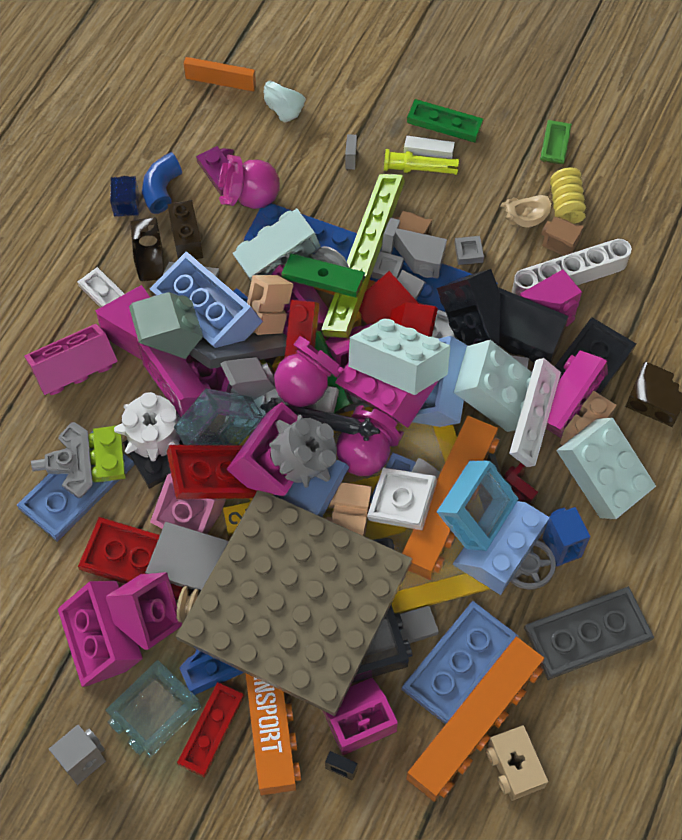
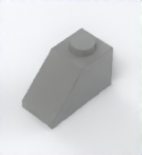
[395,228,447,278]
[220,357,275,404]

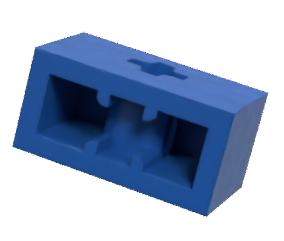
[542,507,590,567]

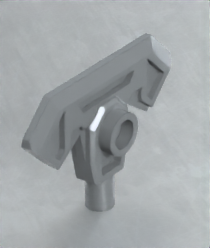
[31,422,93,498]

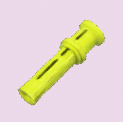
[383,149,459,175]

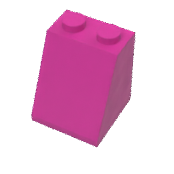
[95,285,150,360]

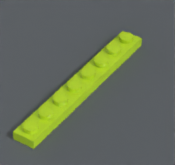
[321,174,405,338]

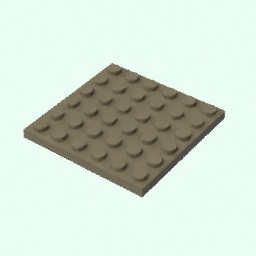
[176,490,413,716]

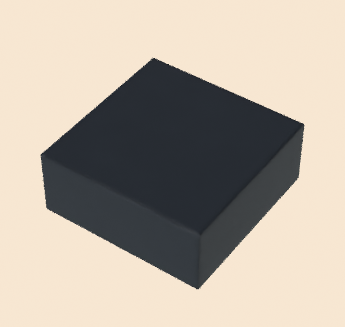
[325,751,358,781]

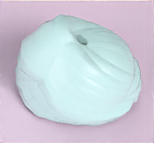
[263,81,306,123]

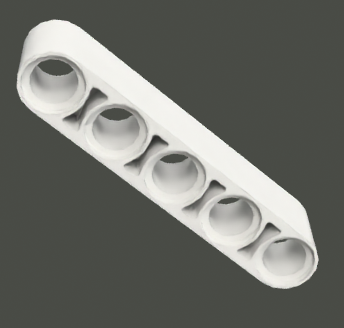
[512,239,632,296]

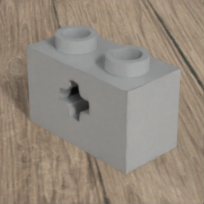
[49,725,106,785]

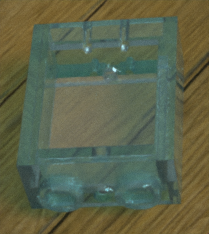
[174,388,264,445]
[105,660,201,758]

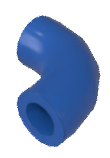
[142,152,182,214]

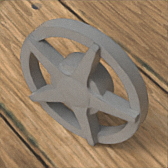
[510,540,556,589]

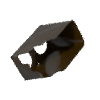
[130,217,165,281]
[625,362,682,427]

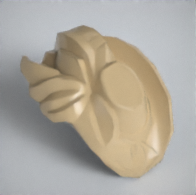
[500,195,551,227]

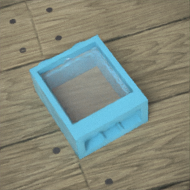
[437,461,518,551]

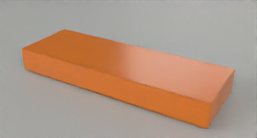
[183,57,256,92]

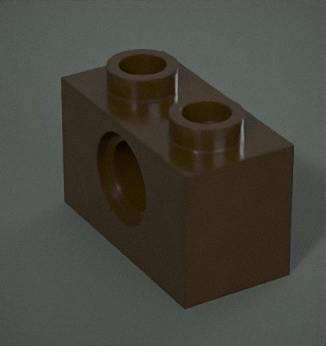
[167,200,203,259]

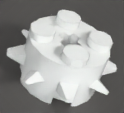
[114,392,190,461]

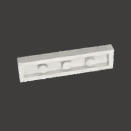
[509,358,561,467]

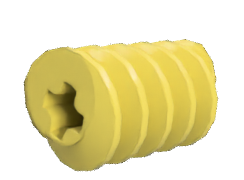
[550,167,586,224]

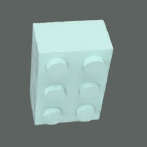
[233,208,321,280]
[348,319,450,395]
[454,340,532,432]
[556,418,656,519]

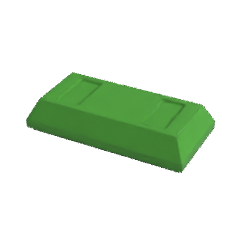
[540,120,572,164]

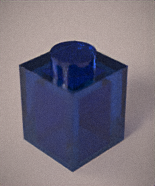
[110,176,139,217]

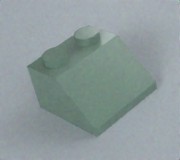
[129,292,203,359]

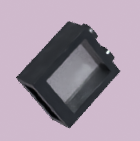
[352,604,412,683]

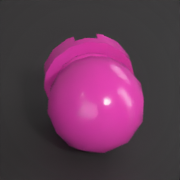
[218,155,280,209]
[274,336,344,407]
[336,405,404,476]

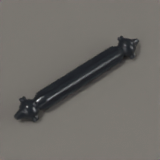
[260,398,380,441]

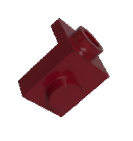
[503,463,538,506]

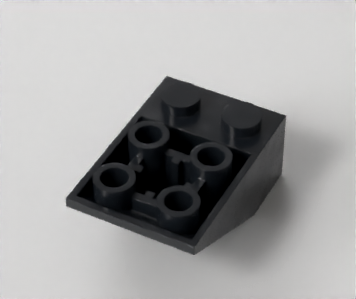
[437,269,500,346]

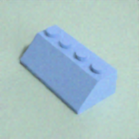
[150,252,263,348]

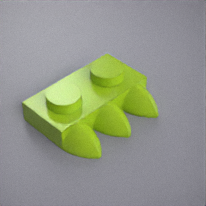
[88,425,126,482]

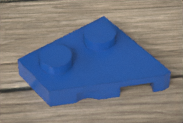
[179,649,244,696]

